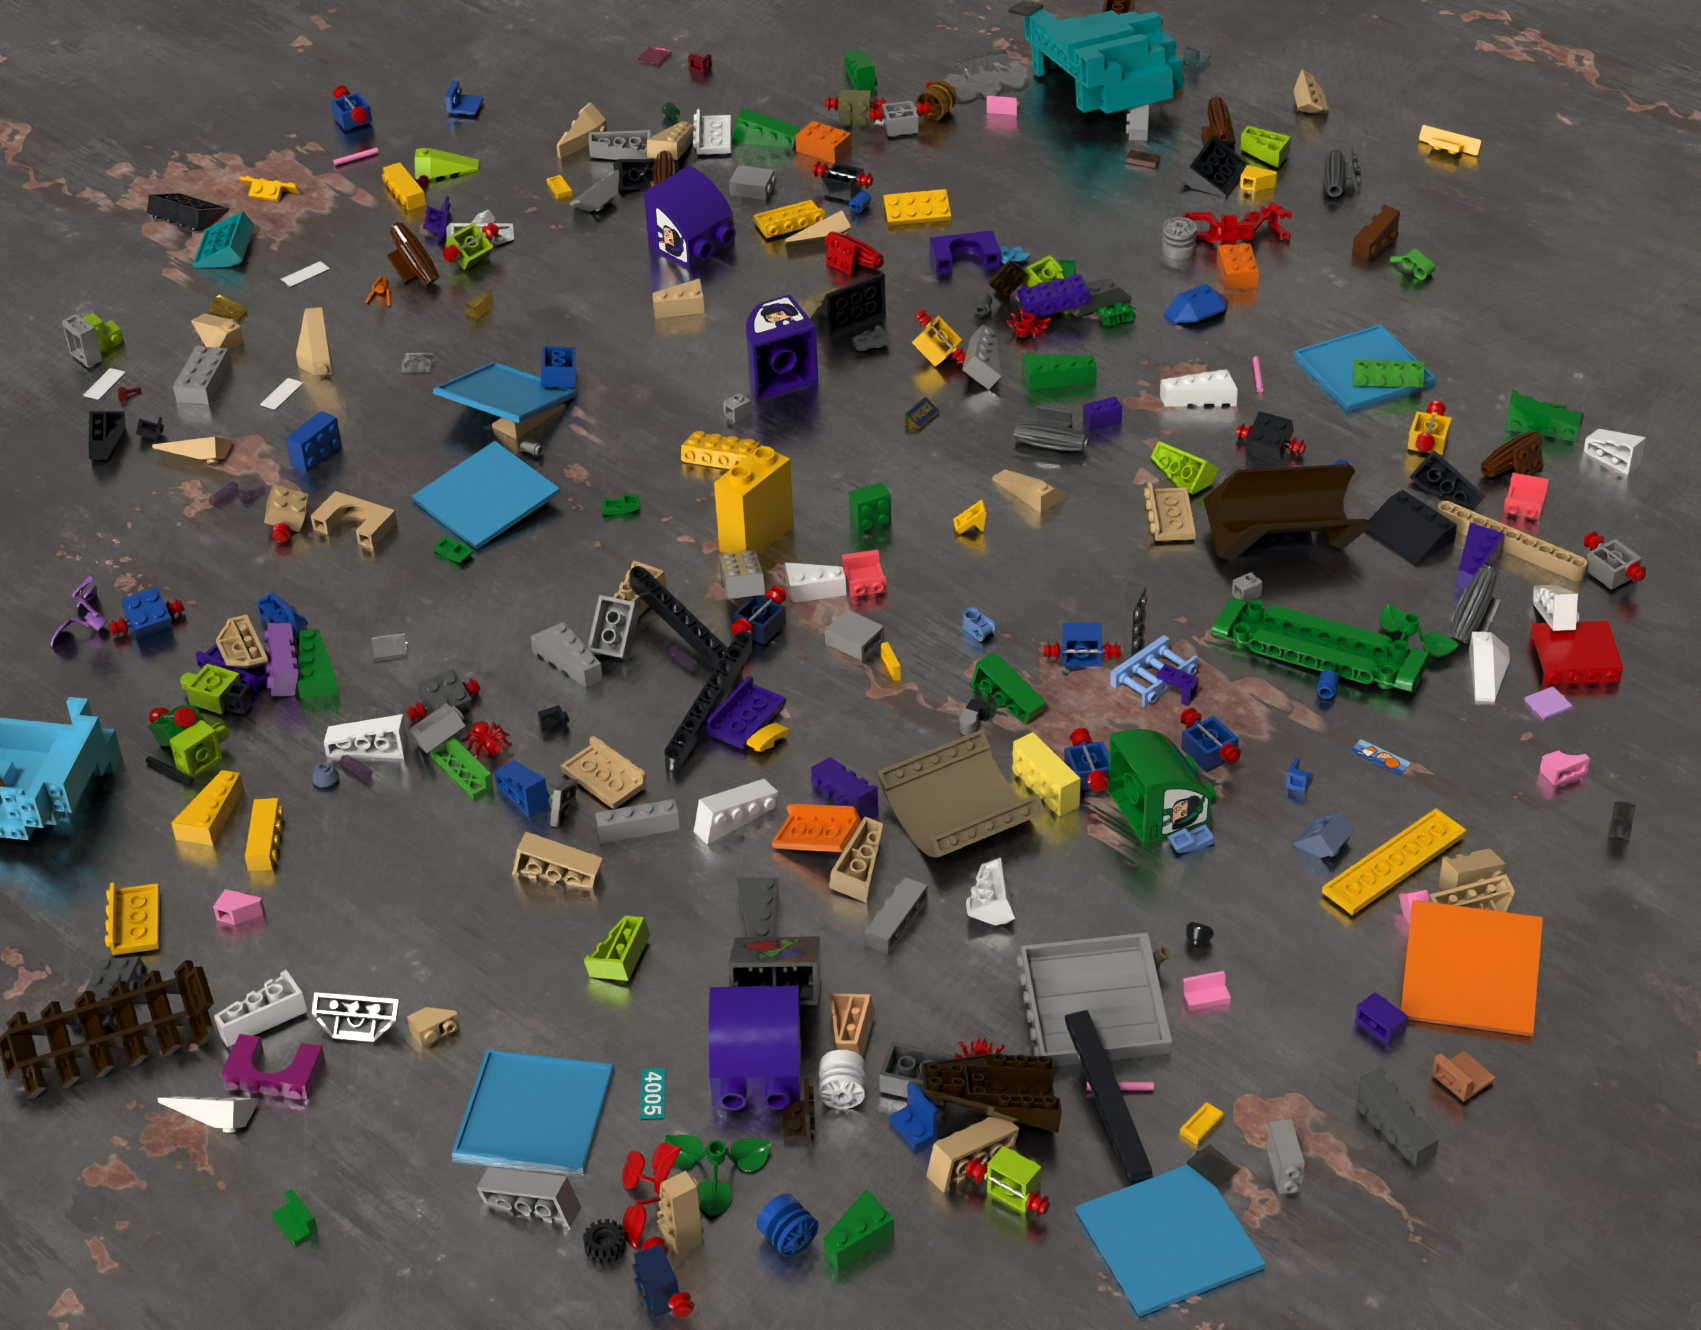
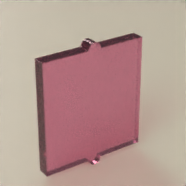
[638,46,672,66]

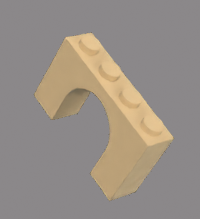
[311,491,397,549]

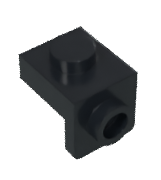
[136,417,164,440]

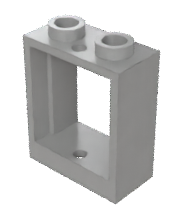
[62,314,102,367]
[408,703,465,753]
[1266,1119,1305,1194]

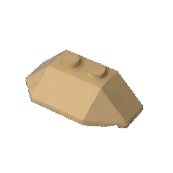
[1293,69,1329,114]
[216,614,268,669]
[1429,874,1515,912]

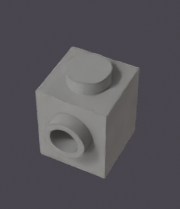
[723,393,751,423]
[1232,572,1263,602]

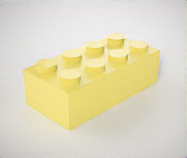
[1012,732,1081,817]

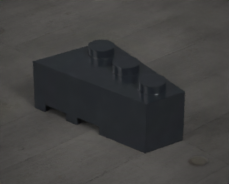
[88,411,126,460]

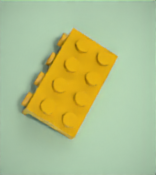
[883,189,951,226]
[753,200,825,238]
[681,431,760,469]
[105,882,160,956]

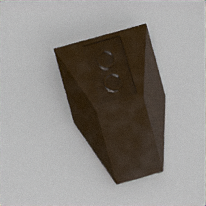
[921,1053,1062,1133]

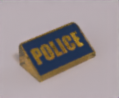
[905,397,940,430]

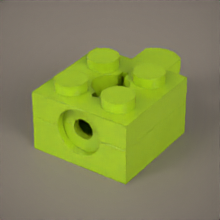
[180,664,241,714]
[170,720,230,778]

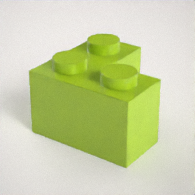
[82,313,124,352]

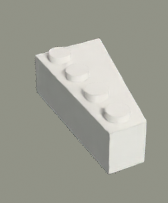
[1160,369,1238,407]
[1533,585,1579,631]
[324,714,408,759]
[214,970,307,1047]

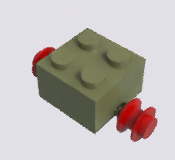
[825,90,887,127]

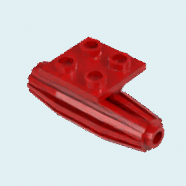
[825,231,884,275]

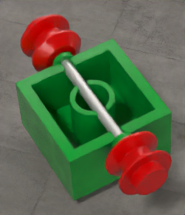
[148,705,206,747]

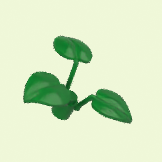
[1380,603,1458,657]
[665,1135,772,1216]

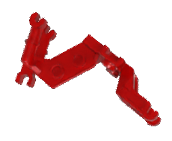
[1183,202,1292,246]

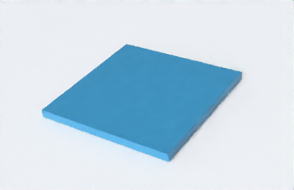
[1293,324,1437,412]
[433,362,578,423]
[411,441,561,550]
[451,1049,614,1173]
[1076,1160,1266,1317]

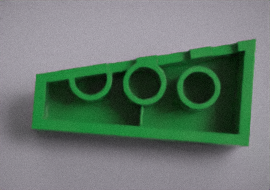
[844,49,877,93]
[1022,354,1097,391]
[1505,390,1582,442]
[970,651,1046,725]

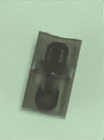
[1608,801,1636,840]

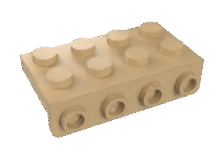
[1144,482,1196,541]
[560,736,647,809]

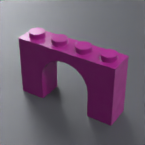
[221,1034,325,1100]

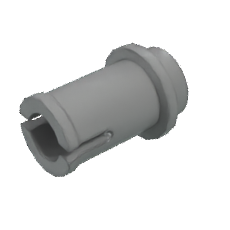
[520,441,544,457]

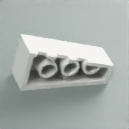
[694,779,778,845]

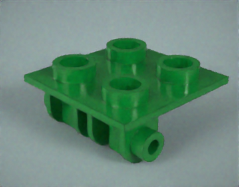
[1093,302,1137,327]

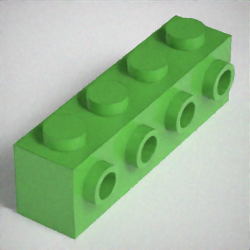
[1353,360,1424,387]

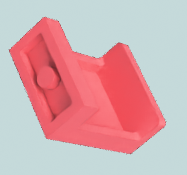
[1503,473,1549,520]
[842,550,887,597]

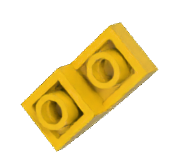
[746,723,789,752]

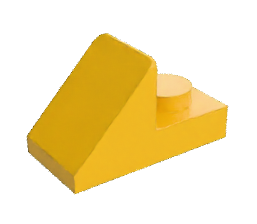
[953,499,987,534]

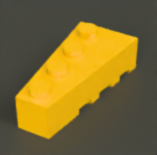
[171,770,244,846]

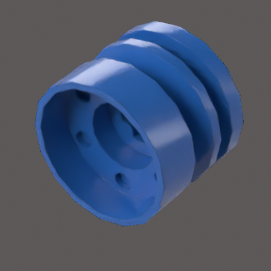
[756,1193,819,1257]

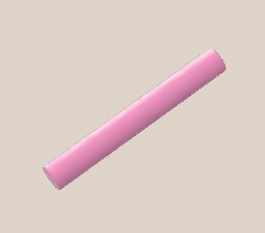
[333,147,379,166]
[1252,356,1264,393]
[1087,1082,1154,1091]

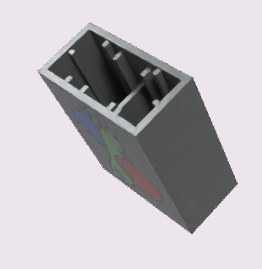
[728,936,821,1005]

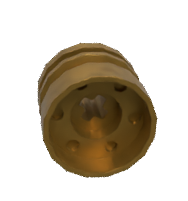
[916,80,957,121]

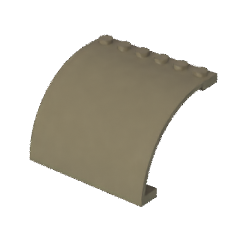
[876,729,1046,857]

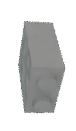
[729,165,777,200]
[824,609,884,661]

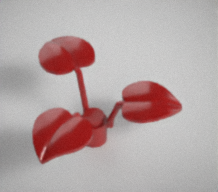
[622,1143,682,1247]

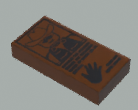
[1126,150,1161,168]

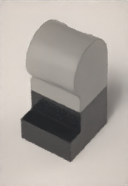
[959,699,990,736]

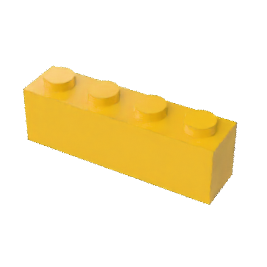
[382,162,426,210]
[245,798,284,871]

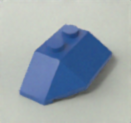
[1164,284,1228,324]
[257,592,308,653]

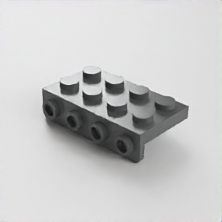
[1123,582,1147,663]
[70,956,148,1033]

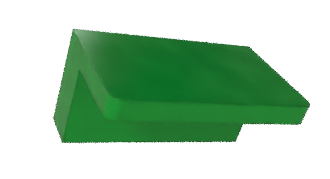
[271,1189,318,1245]

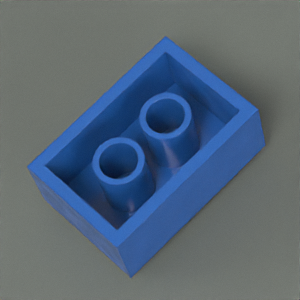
[541,346,576,389]
[286,411,342,472]

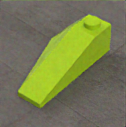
[415,148,480,181]
[1023,255,1072,315]
[1151,441,1219,494]

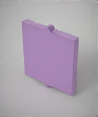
[1525,687,1572,719]

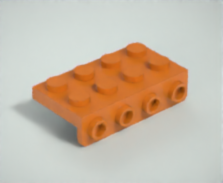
[771,804,862,852]

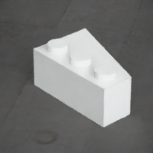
[1584,429,1646,475]
[784,562,846,603]

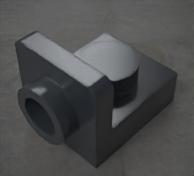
[537,705,569,731]

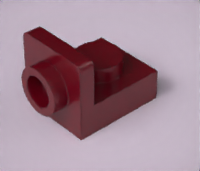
[688,54,712,74]

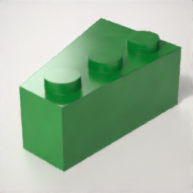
[823,1189,894,1270]

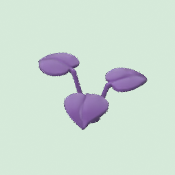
[51,574,107,648]

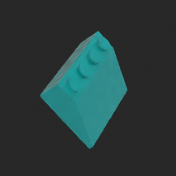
[192,211,255,268]

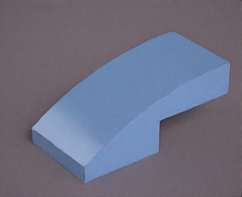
[1168,824,1216,853]

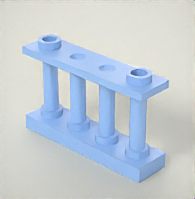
[1110,635,1198,708]

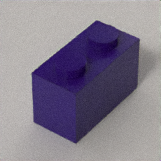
[1083,397,1123,431]
[1355,992,1408,1044]

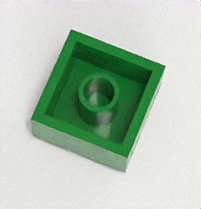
[849,482,891,533]

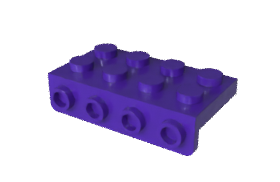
[1017,274,1091,318]
[195,644,270,692]
[706,676,786,750]

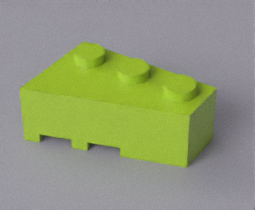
[1240,126,1291,168]
[584,916,650,981]

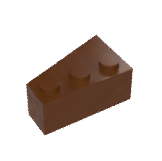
[1352,204,1400,259]

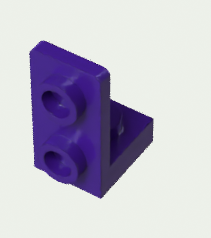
[1156,664,1199,706]

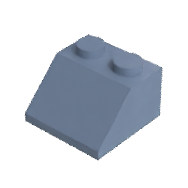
[1293,811,1355,858]

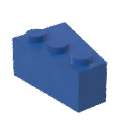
[494,760,549,817]

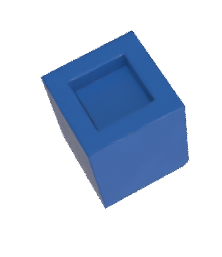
[1286,757,1313,792]

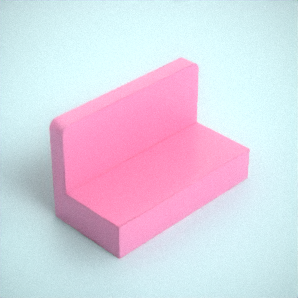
[987,96,1019,115]
[1182,971,1231,1011]

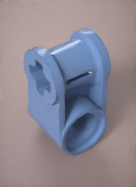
[962,607,997,642]

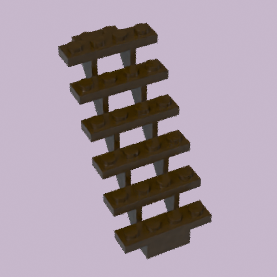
[0,960,215,1099]

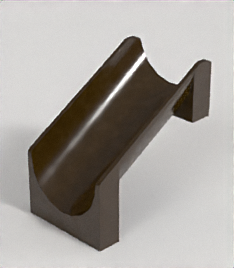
[1203,464,1371,561]

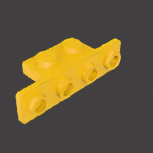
[1419,125,1482,155]
[239,176,301,202]

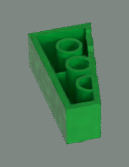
[732,108,800,150]
[297,629,339,698]

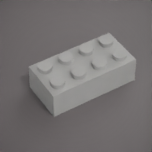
[173,346,231,405]
[719,550,765,599]

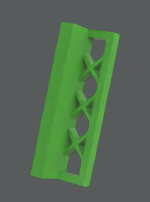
[430,736,494,799]

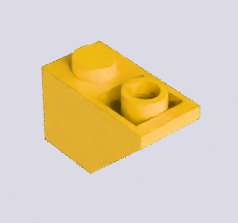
[1240,165,1277,191]

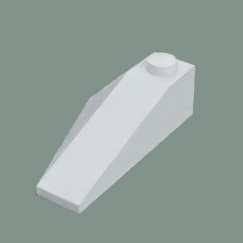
[966,858,1015,926]

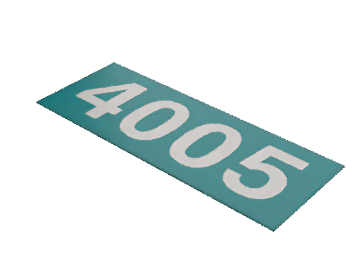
[640,1068,666,1119]

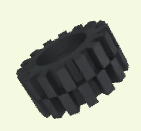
[583,1219,626,1264]

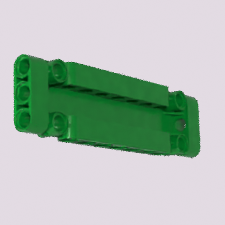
[1211,597,1431,692]

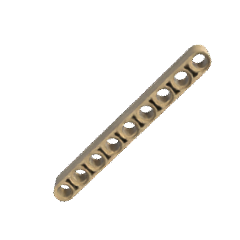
[1437,501,1587,581]

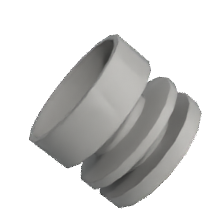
[1162,217,1197,260]

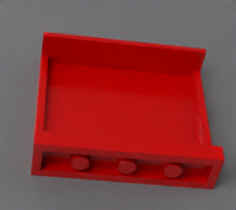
[1529,621,1623,684]

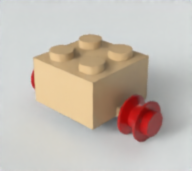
[264,485,308,543]

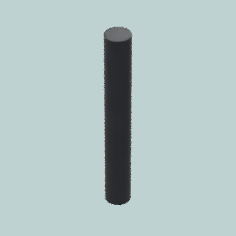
[145,756,194,785]

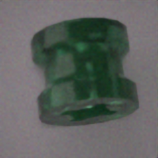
[662,102,680,122]

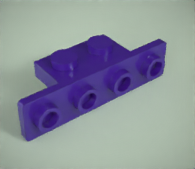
[423,196,451,243]

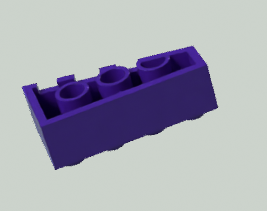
[1456,522,1505,590]
[811,757,879,821]

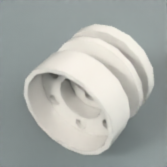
[819,1050,865,1109]

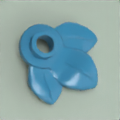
[999,246,1030,264]

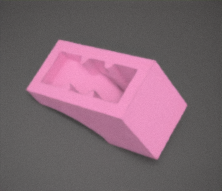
[1540,750,1590,786]

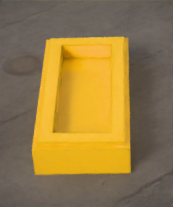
[546,175,572,199]
[881,642,901,682]
[1179,1102,1225,1145]

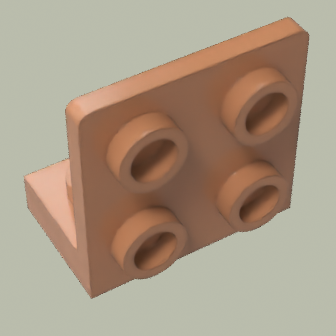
[1432,1051,1495,1102]

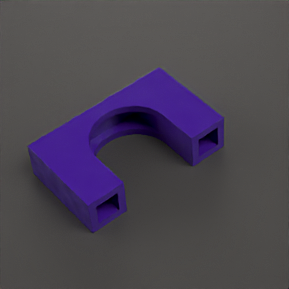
[929,230,1001,273]

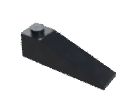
[613,159,679,190]
[1409,450,1486,510]

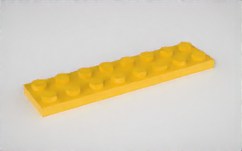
[1322,808,1467,915]

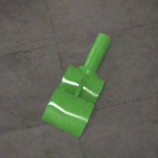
[1390,249,1435,280]

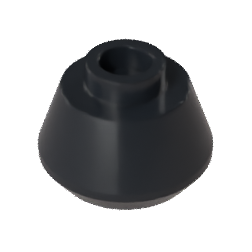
[1186,922,1214,948]

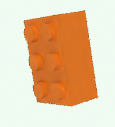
[795,121,852,163]
[1217,243,1259,290]

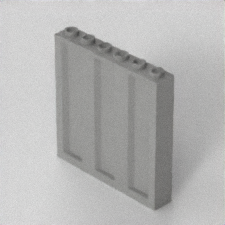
[1017,932,1172,1067]

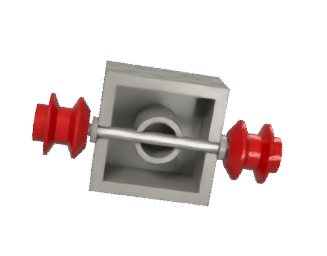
[869,101,931,136]
[1584,531,1646,590]

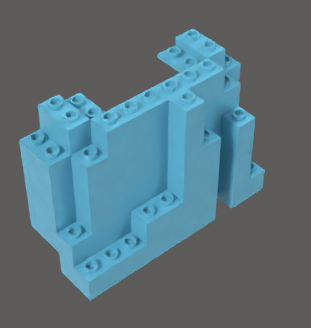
[0,697,122,840]

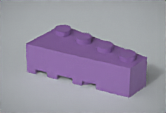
[263,623,298,696]

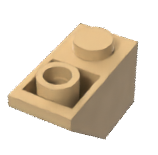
[407,1007,460,1047]

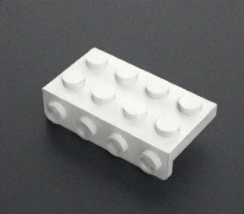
[693,109,731,155]

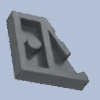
[852,325,890,351]
[550,778,578,827]

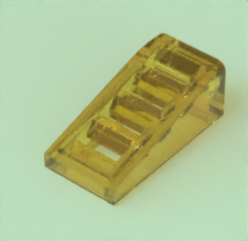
[465,290,493,322]
[210,295,248,319]

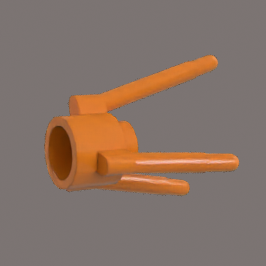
[365,276,391,306]

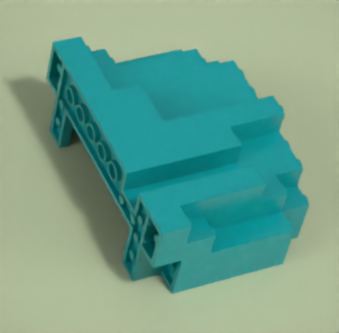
[1023,6,1184,114]

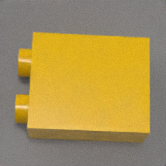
[714,445,794,556]

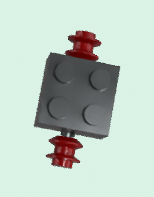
[406,668,481,723]

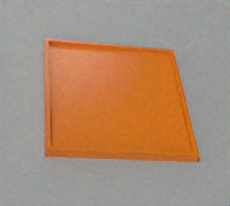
[1400,900,1543,1037]

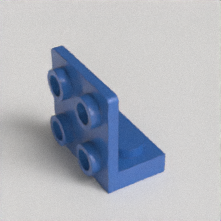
[445,81,484,115]
[889,1082,938,1151]

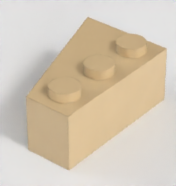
[652,278,705,319]

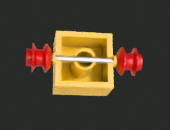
[912,309,966,367]
[1407,400,1452,455]

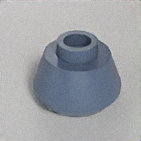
[312,762,339,788]

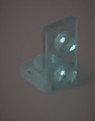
[1183,47,1211,69]

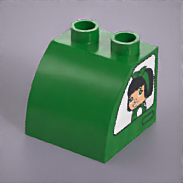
[1108,729,1217,845]

